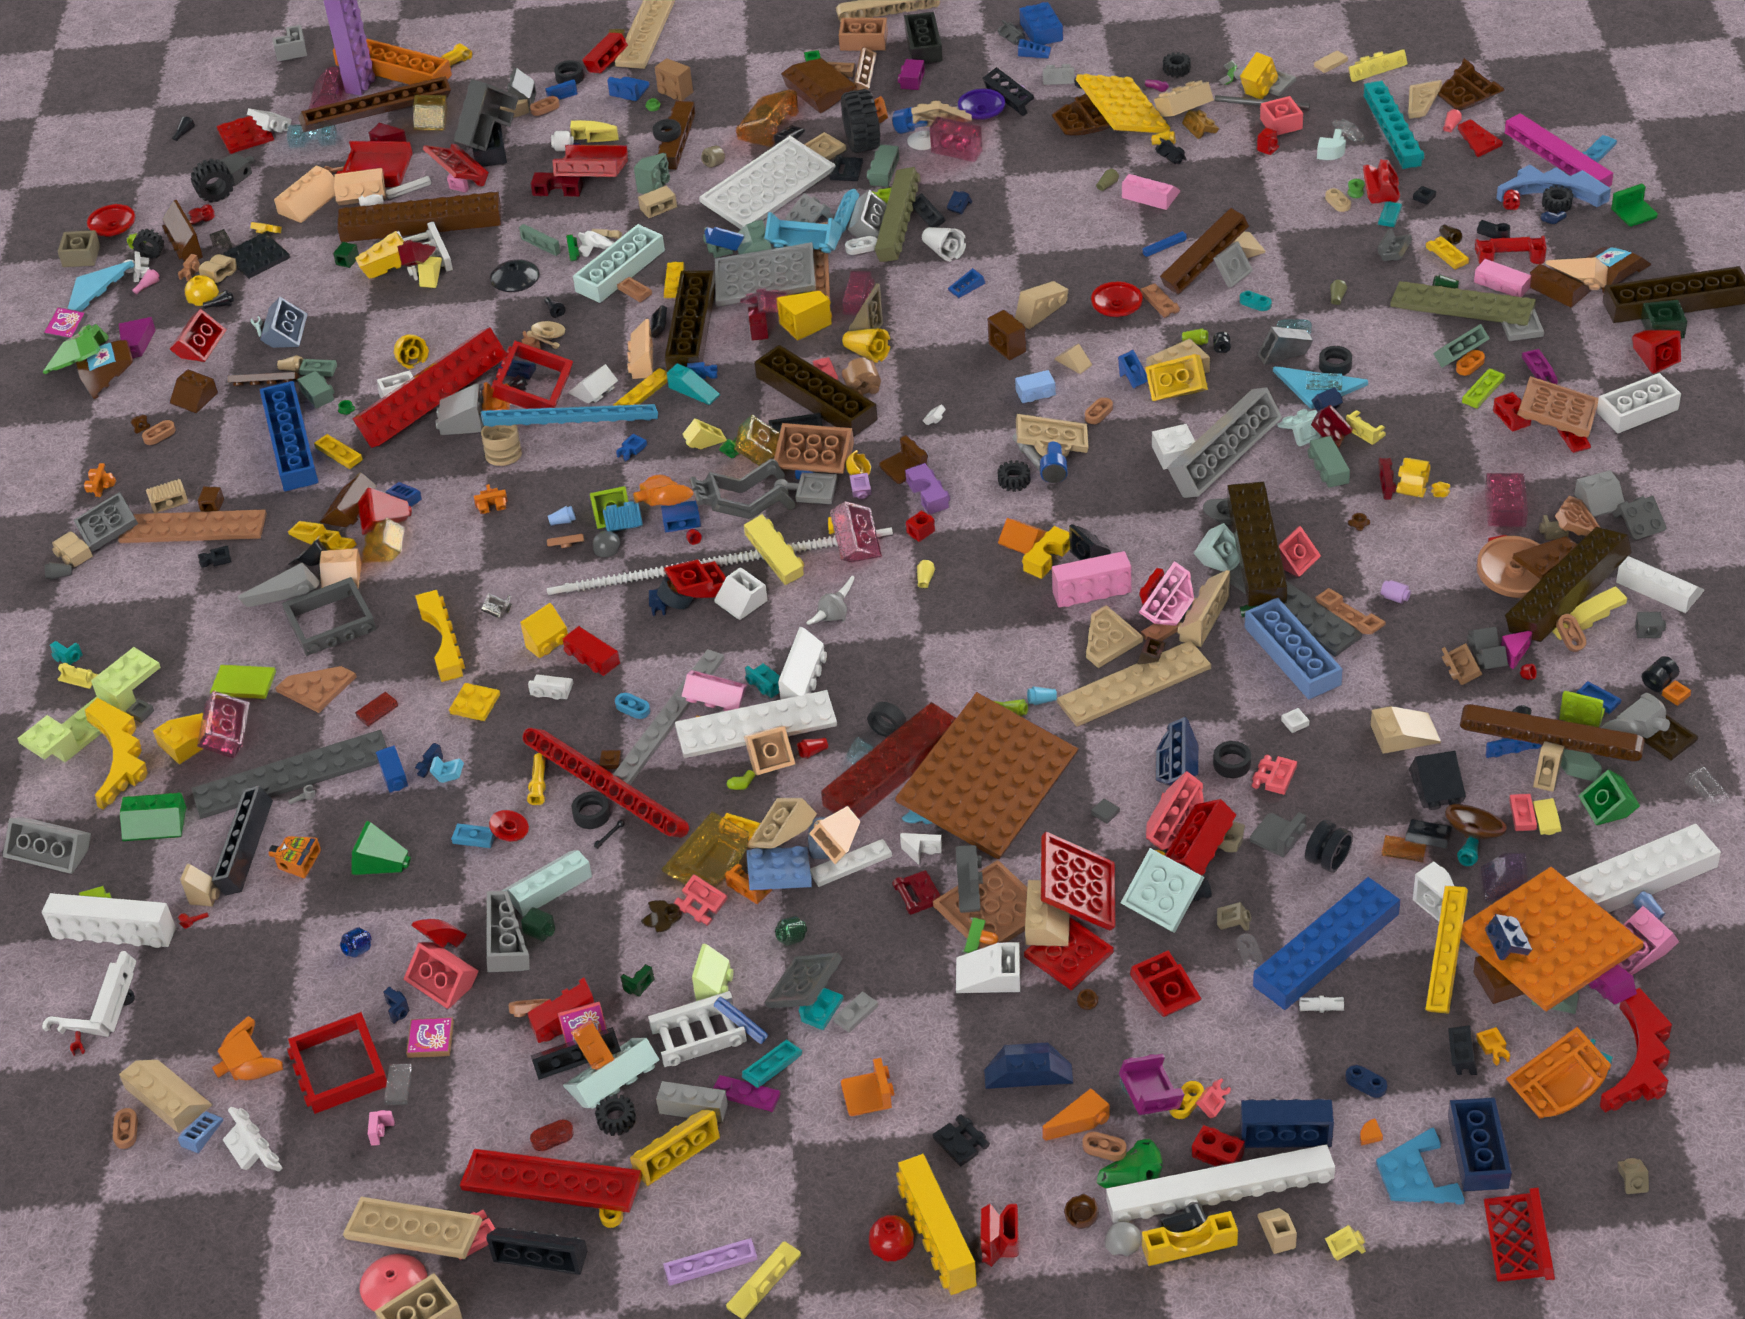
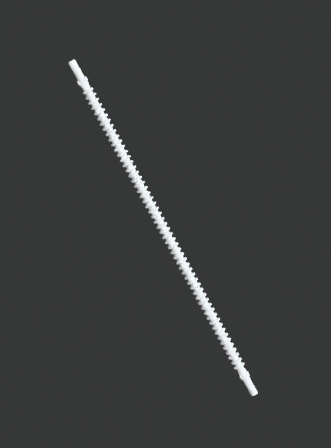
[547,527,893,595]

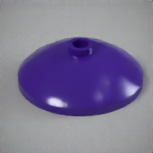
[958,89,1005,120]

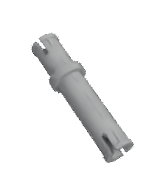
[1012,433,1042,472]

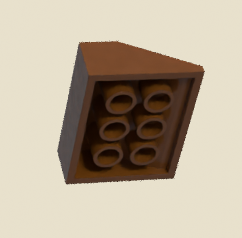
[781,58,857,114]

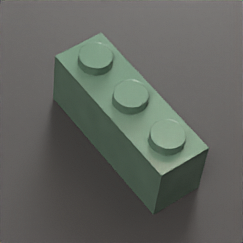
[867,145,900,187]
[1433,324,1490,368]
[1307,436,1350,488]

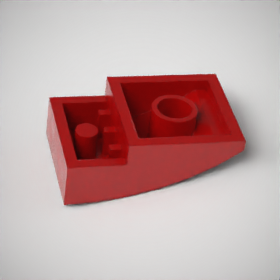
[664,559,726,598]
[1130,950,1202,1017]

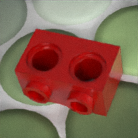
[1493,392,1531,432]
[1192,1125,1245,1167]

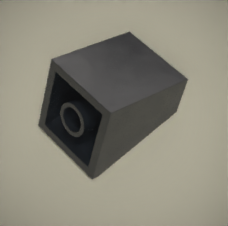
[1409,751,1466,810]

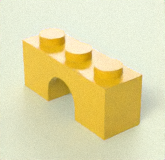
[1022,526,1070,579]

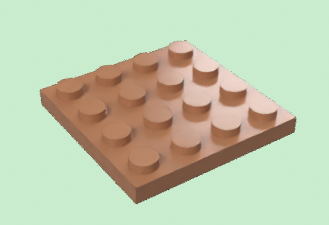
[1517,376,1599,438]
[933,860,1028,950]

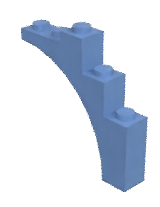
[1496,165,1611,207]

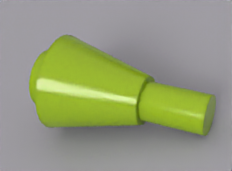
[994,699,1028,717]

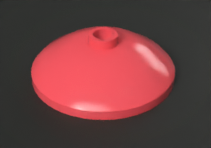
[360,1254,428,1312]

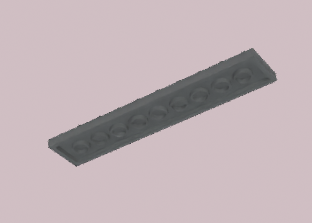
[192,729,387,819]

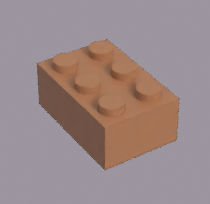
[839,18,888,51]

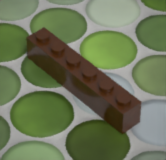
[656,101,696,170]
[1160,208,1249,295]

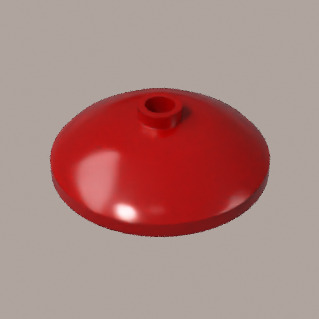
[87,204,136,237]
[1091,281,1143,317]

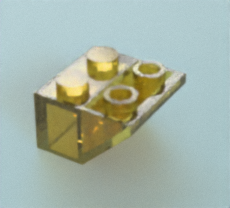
[413,95,448,130]
[362,517,405,563]

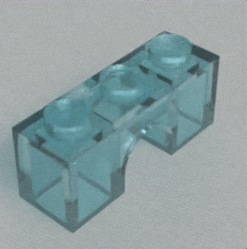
[286,125,337,148]

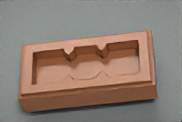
[617,277,652,302]
[547,534,584,548]

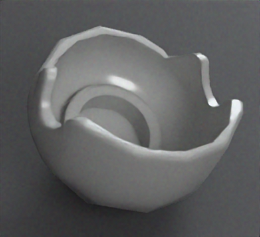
[1104,1222,1142,1256]

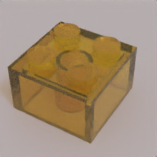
[734,415,780,466]

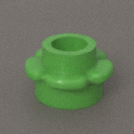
[645,98,661,111]

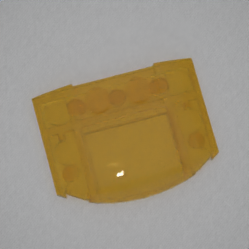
[661,811,750,887]

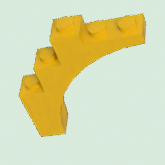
[85,698,147,810]

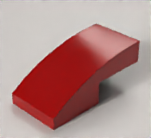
[1557,429,1591,453]

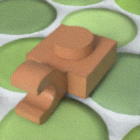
[178,254,200,281]

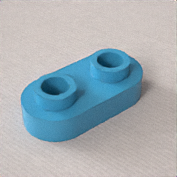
[615,693,650,719]

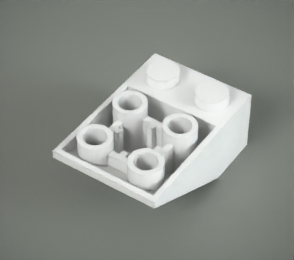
[956,942,1020,993]

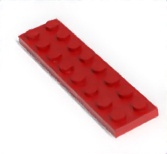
[460,1149,643,1213]

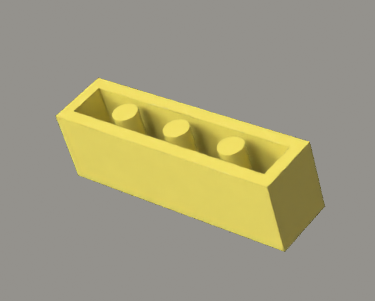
[744,514,804,585]

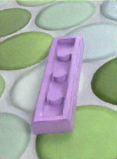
[663,1238,758,1286]

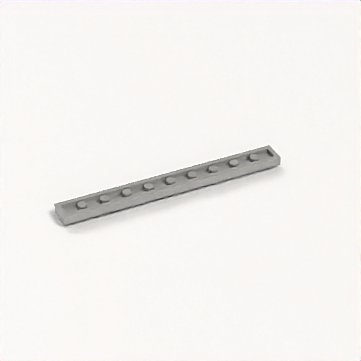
[613,649,725,785]

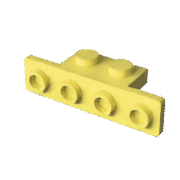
[1349,50,1407,82]
[726,1242,801,1319]

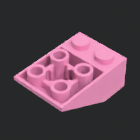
[1618,906,1679,975]

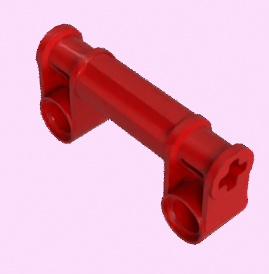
[1475,236,1547,264]

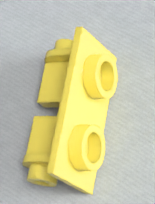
[58,663,98,689]

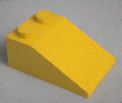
[1145,354,1208,401]
[153,712,227,765]

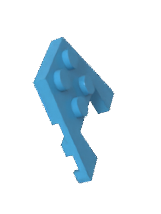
[1376,1128,1465,1205]

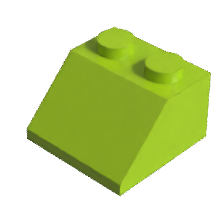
[589,486,629,529]

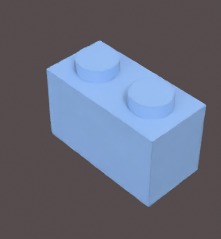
[1015,370,1056,403]

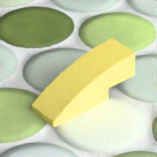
[570,120,619,142]

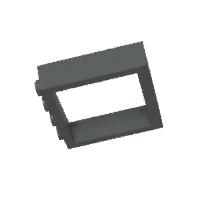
[282,577,377,656]

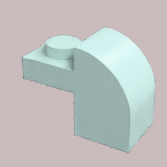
[1317,129,1346,160]

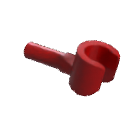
[178,912,209,929]
[70,1031,85,1056]

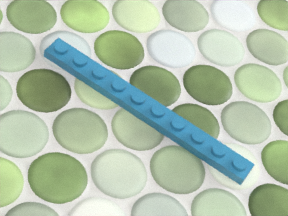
[481,404,658,427]

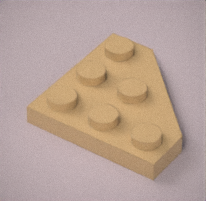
[1086,605,1143,668]

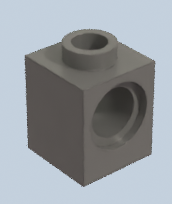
[1635,612,1666,638]

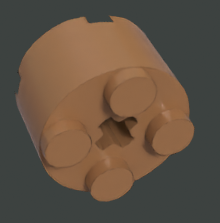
[842,358,881,396]

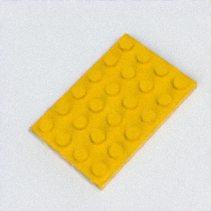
[1076,74,1170,133]

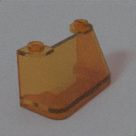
[736,89,799,147]

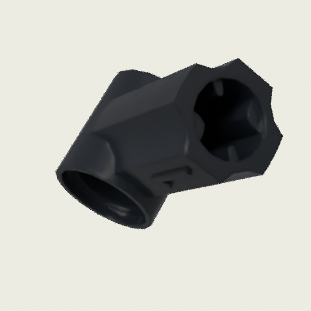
[1477,220,1510,239]
[1161,1204,1207,1233]

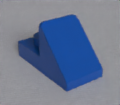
[1118,350,1148,389]

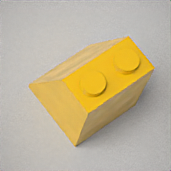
[776,291,832,341]

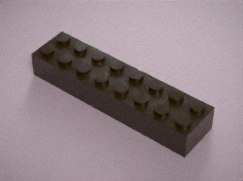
[1602,266,1745,323]
[665,270,716,372]
[754,345,878,437]
[1227,481,1287,607]
[1505,527,1632,642]

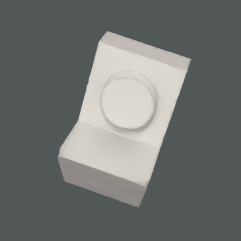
[900,833,942,865]

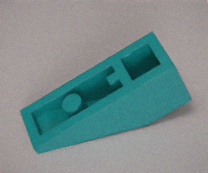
[667,364,720,405]

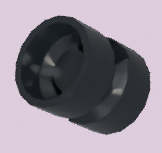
[1641,656,1680,692]

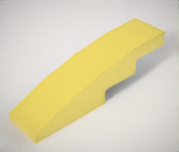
[1552,586,1627,640]

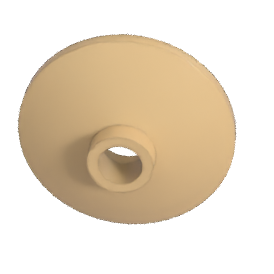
[531,321,565,340]

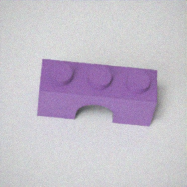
[905,463,950,515]

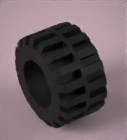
[190,159,235,203]

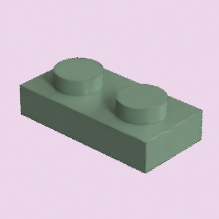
[299,359,337,377]

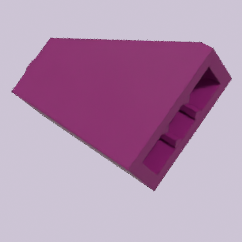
[119,317,156,359]

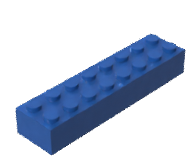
[260,381,319,492]
[1253,877,1401,1010]

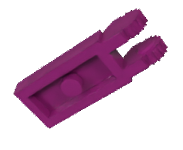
[1522,349,1558,385]

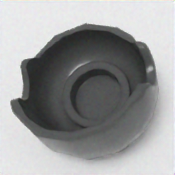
[593,531,620,557]

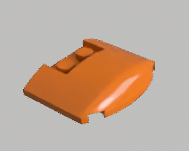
[1506,1027,1611,1119]

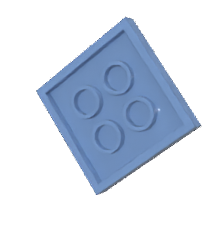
[746,846,812,890]

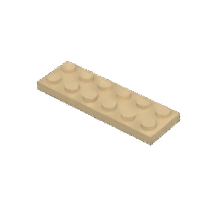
[343,1197,482,1259]

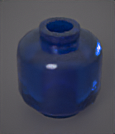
[340,927,372,958]

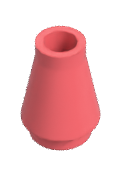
[1443,109,1462,132]

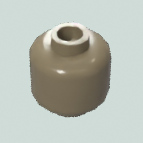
[701,145,725,168]

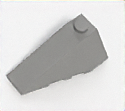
[238,563,320,607]

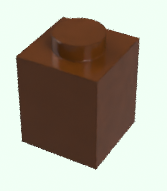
[197,486,224,512]

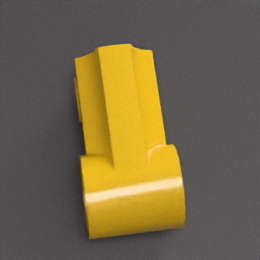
[440,43,472,66]

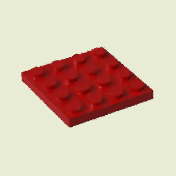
[1041,832,1115,931]

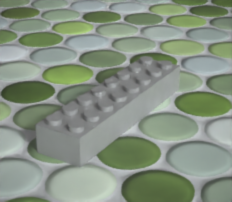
[1167,387,1282,498]

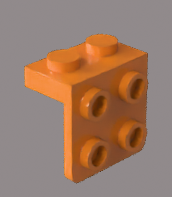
[841,1058,895,1116]

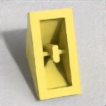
[418,256,442,288]

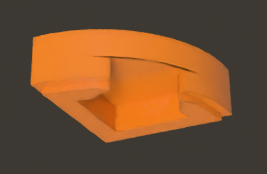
[1360,1118,1383,1146]

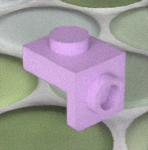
[850,473,871,499]

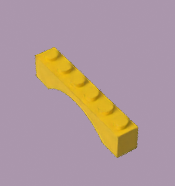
[415,590,465,682]

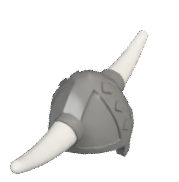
[807,576,855,625]

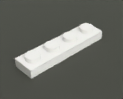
[810,839,892,887]

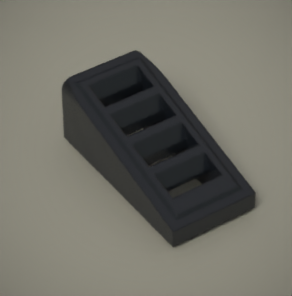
[774,125,805,144]

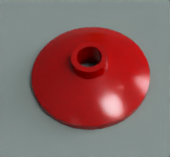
[489,810,529,842]

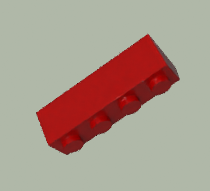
[1164,799,1236,876]

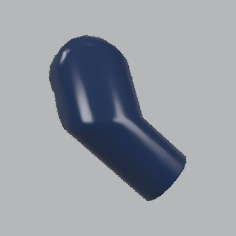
[1540,211,1567,224]

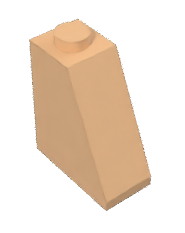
[809,806,860,864]

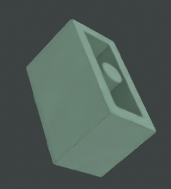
[298,371,335,409]

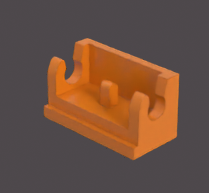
[725,864,772,905]
[571,1020,615,1070]

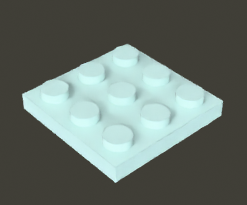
[1121,848,1204,933]

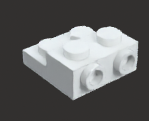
[247,108,292,133]

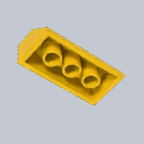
[630,1110,720,1186]

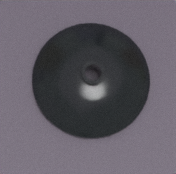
[490,259,539,292]

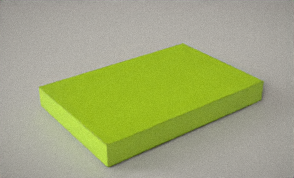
[210,665,276,699]

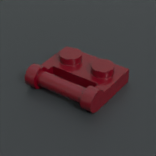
[892,870,941,915]

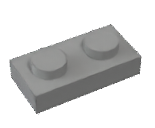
[833,991,878,1033]

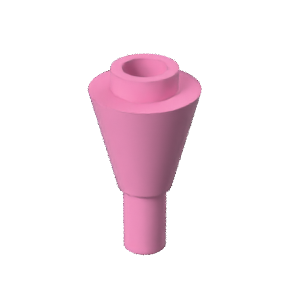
[132,269,160,294]

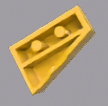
[356,231,404,279]

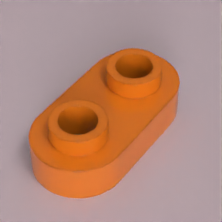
[1456,350,1485,376]

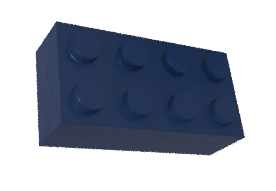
[1448,1097,1512,1192]
[1240,1099,1334,1148]

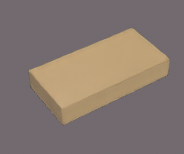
[1314,50,1348,73]

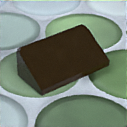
[1137,637,1166,664]

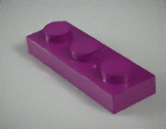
[713,1075,781,1112]

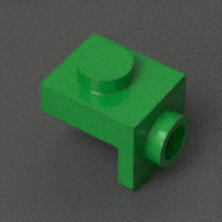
[719,432,747,458]

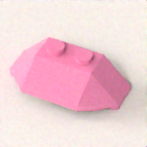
[1139,561,1194,626]

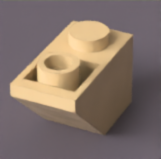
[1258,1208,1297,1254]

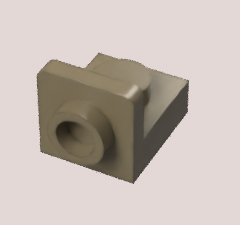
[1217,902,1251,931]

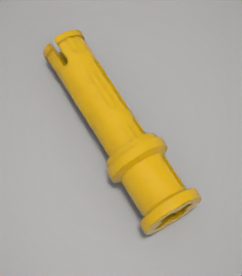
[527,753,546,805]

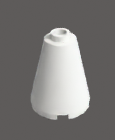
[922,227,966,262]

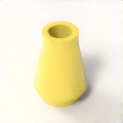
[917,560,935,588]

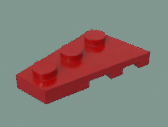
[1458,119,1503,158]

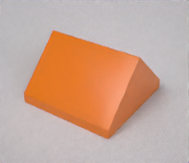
[998,518,1047,554]

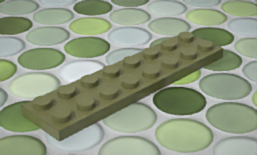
[1391,281,1536,326]

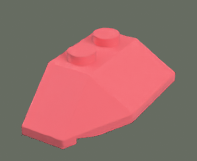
[1146,771,1204,850]

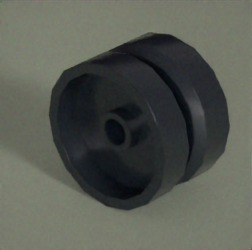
[1305,820,1353,873]

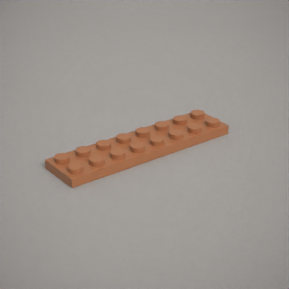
[118,510,267,543]

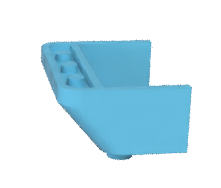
[765,212,842,253]

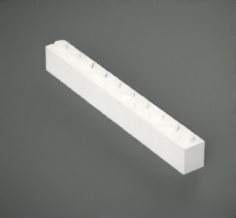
[1106,1145,1335,1223]

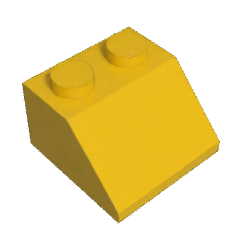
[520,603,568,659]

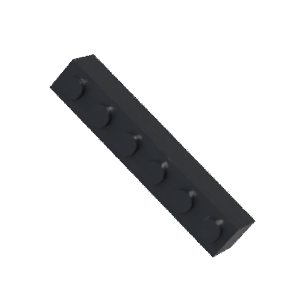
[212,786,273,896]

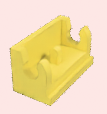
[1346,410,1386,445]

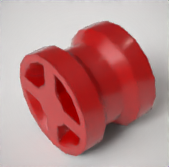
[1503,189,1520,210]

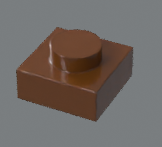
[599,750,622,769]

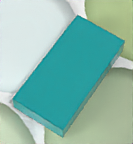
[1378,201,1402,227]

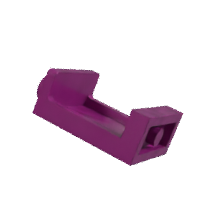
[1119,1054,1185,1115]

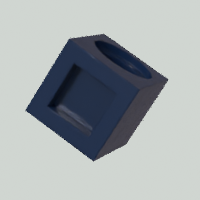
[1311,387,1343,412]

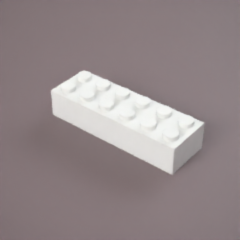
[42,893,176,948]

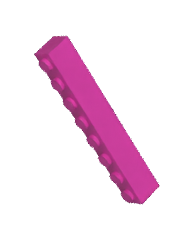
[1505,113,1613,187]

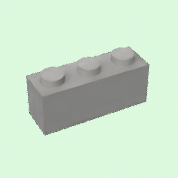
[656,1081,728,1123]

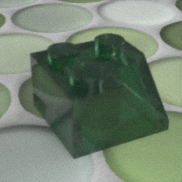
[1641,300,1687,339]

